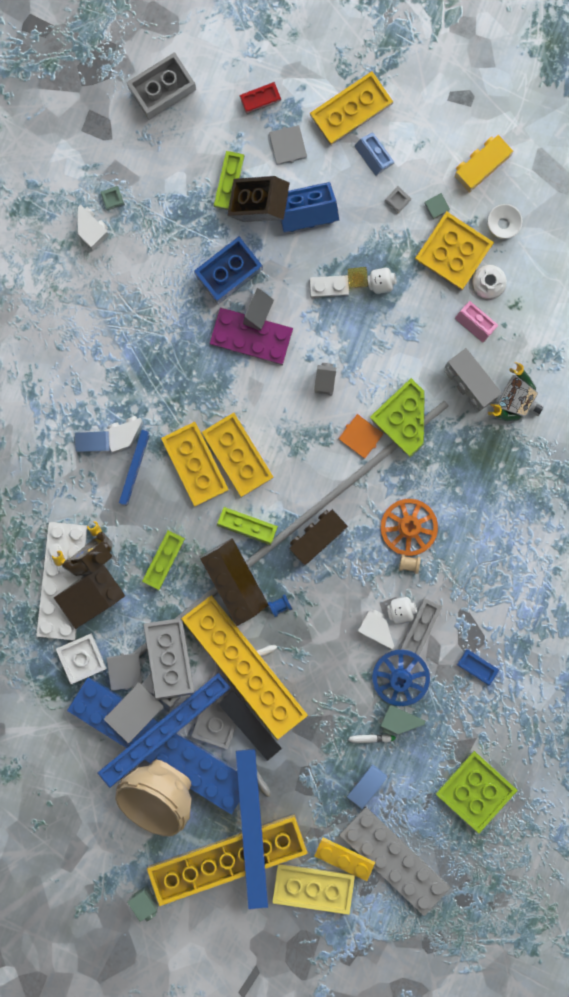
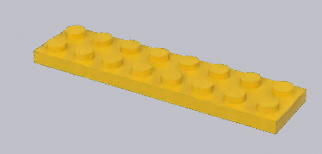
[181,595,308,741]

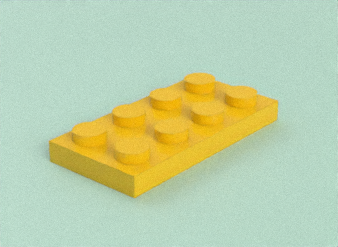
[310,71,393,145]
[202,412,274,498]
[161,422,229,507]

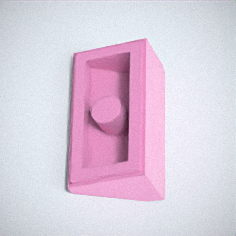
[455,301,498,342]

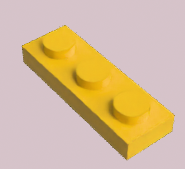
[314,837,376,881]

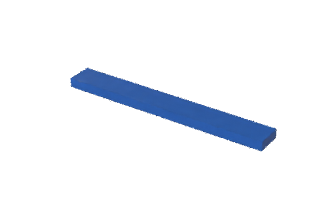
[97,673,231,788]
[236,749,268,909]

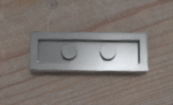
[401,598,442,655]

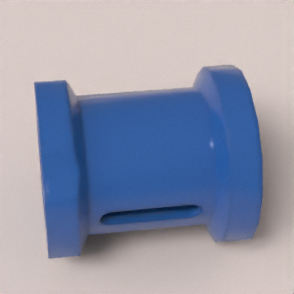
[268,594,293,617]

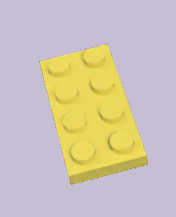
[272,864,355,915]

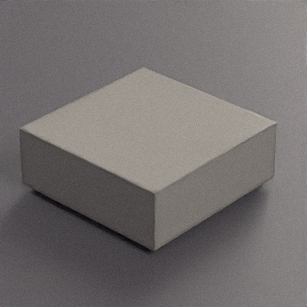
[385,186,412,214]

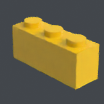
[454,134,514,193]

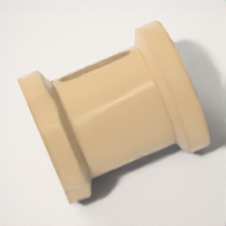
[399,554,421,574]

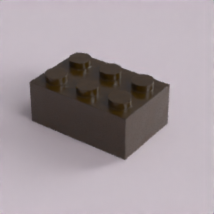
[227,176,290,222]
[289,509,348,566]

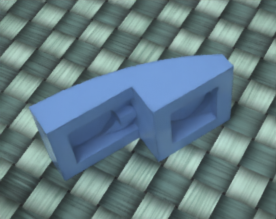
[75,431,109,452]
[347,764,388,809]

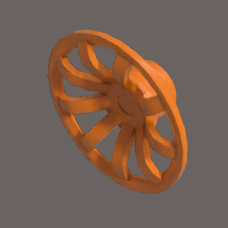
[381,499,438,556]

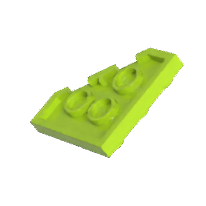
[370,378,425,458]

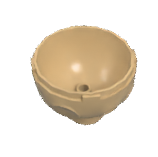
[115,760,192,837]

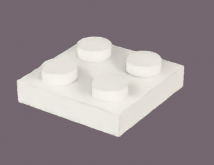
[56,633,107,684]

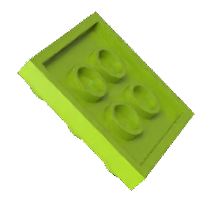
[435,751,518,833]

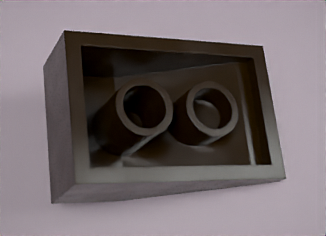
[53,565,125,629]

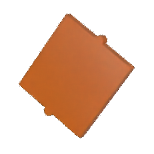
[338,414,384,459]

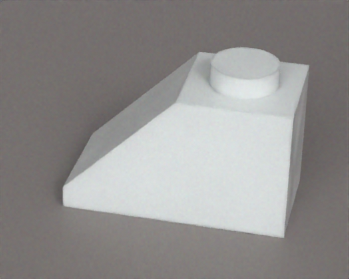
[358,610,394,649]

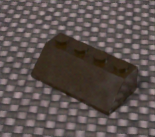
[199,538,269,626]

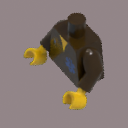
[52,521,113,576]

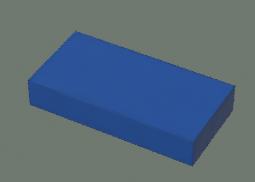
[457,649,499,686]

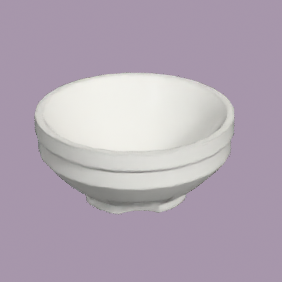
[488,204,523,239]
[472,265,507,300]

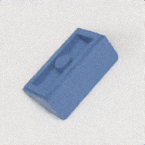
[355,132,395,175]

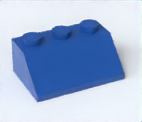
[281,182,340,232]

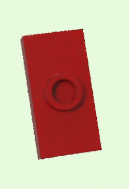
[239,82,281,114]

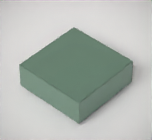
[100,186,125,211]
[424,193,450,219]

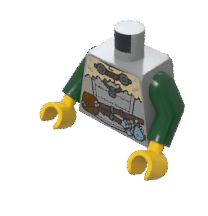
[488,362,544,422]

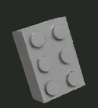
[127,52,196,120]
[445,348,502,412]

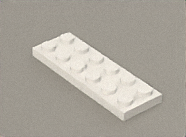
[37,522,88,640]

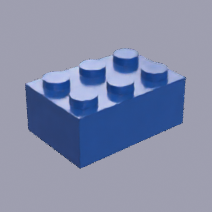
[194,236,263,304]

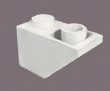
[78,205,109,251]
[104,416,143,454]

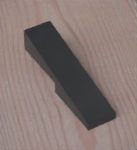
[218,690,282,761]

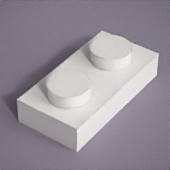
[310,275,349,298]

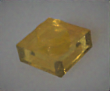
[347,267,368,289]

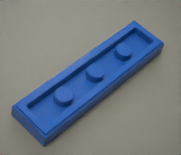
[119,430,150,506]

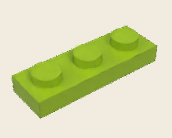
[214,151,245,210]
[217,507,278,545]
[142,530,185,590]

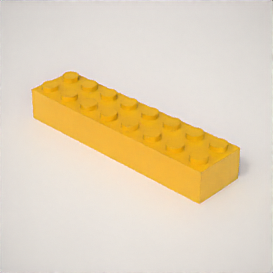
[147,814,308,906]

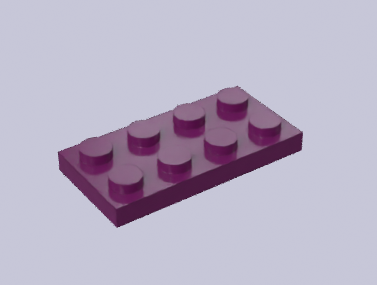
[210,307,293,365]

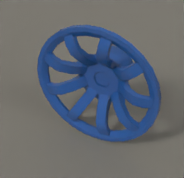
[372,649,430,706]

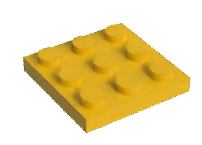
[415,211,494,290]

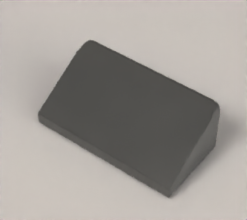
[243,288,274,331]

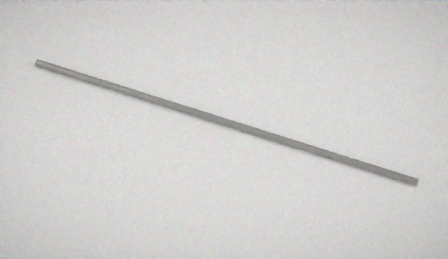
[133,401,449,657]

